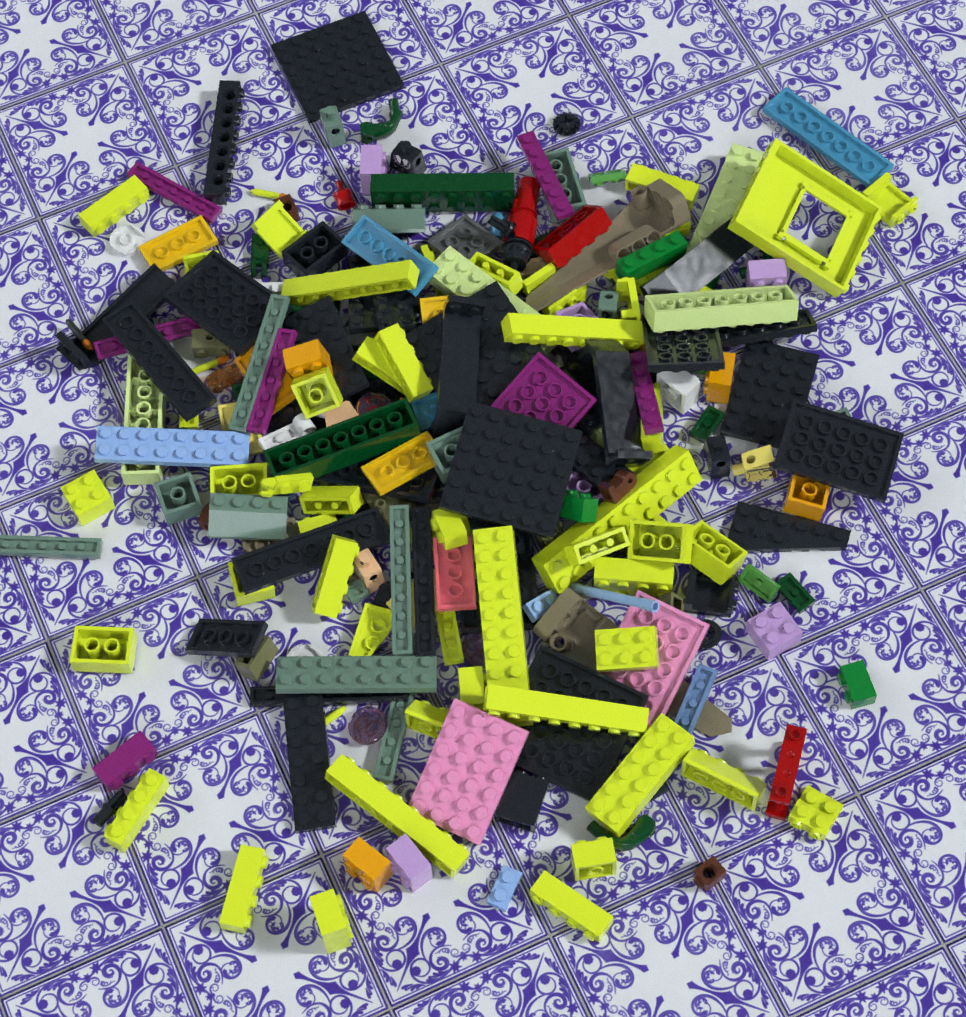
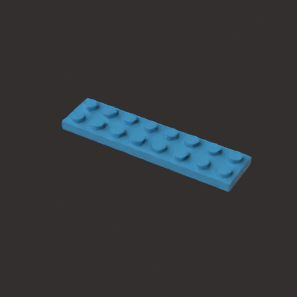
[762,87,894,188]

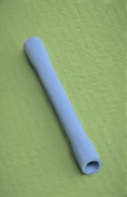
[568,582,659,613]

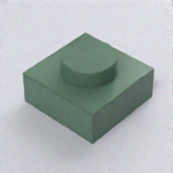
[346,578,370,605]

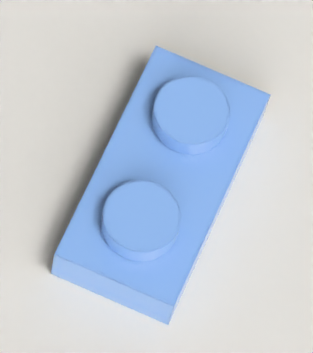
[522,589,558,623]
[487,865,523,912]

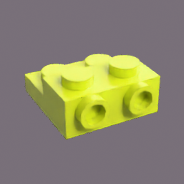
[787,785,844,841]

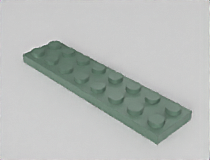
[275,655,437,694]

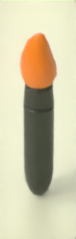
[66,319,93,350]

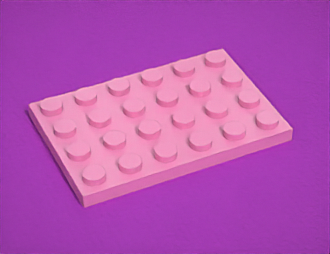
[602,590,710,729]
[408,698,530,845]

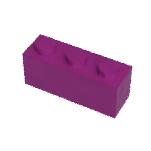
[92,731,158,792]

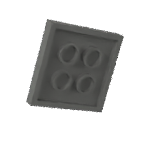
[427,214,503,260]

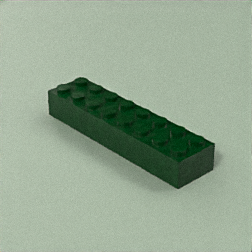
[370,173,515,213]
[263,398,421,479]

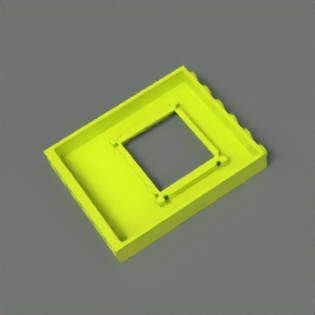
[727,138,883,298]

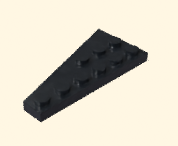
[727,501,851,553]

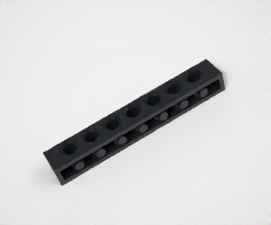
[203,80,245,205]

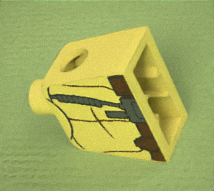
[731,445,777,482]

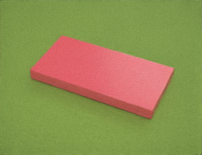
[433,535,477,612]

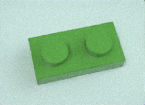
[588,168,626,186]
[737,564,781,603]

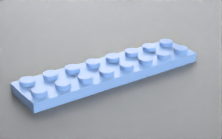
[94,426,250,467]

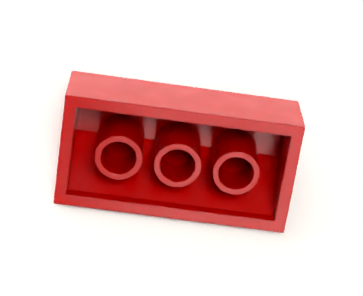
[533,204,613,268]

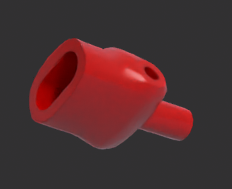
[332,180,355,211]

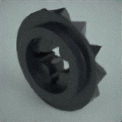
[553,111,581,136]
[700,619,722,650]

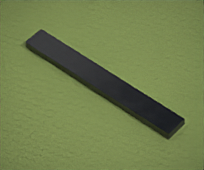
[411,506,437,657]
[250,686,409,708]

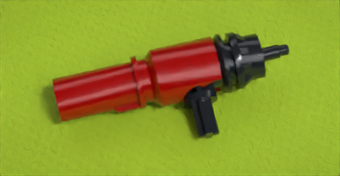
[488,176,540,272]

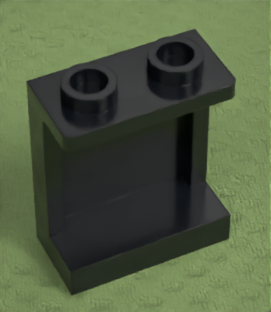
[684,568,739,618]
[495,770,549,833]

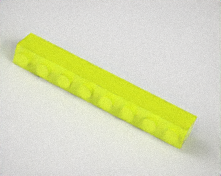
[281,260,420,306]
[501,313,644,350]
[483,684,649,737]
[325,754,470,879]

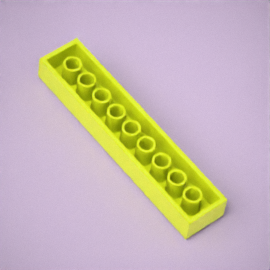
[531,445,703,595]
[473,525,533,727]

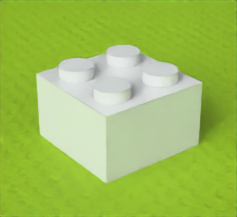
[656,371,700,415]

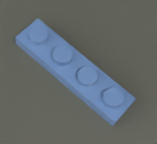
[674,663,718,735]

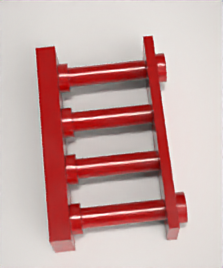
[765,724,807,821]

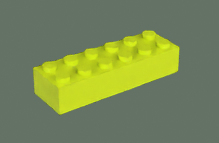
[585,713,695,838]

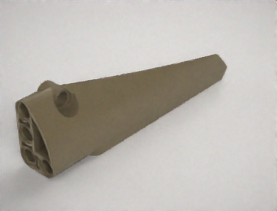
[525,178,691,312]
[533,588,732,737]

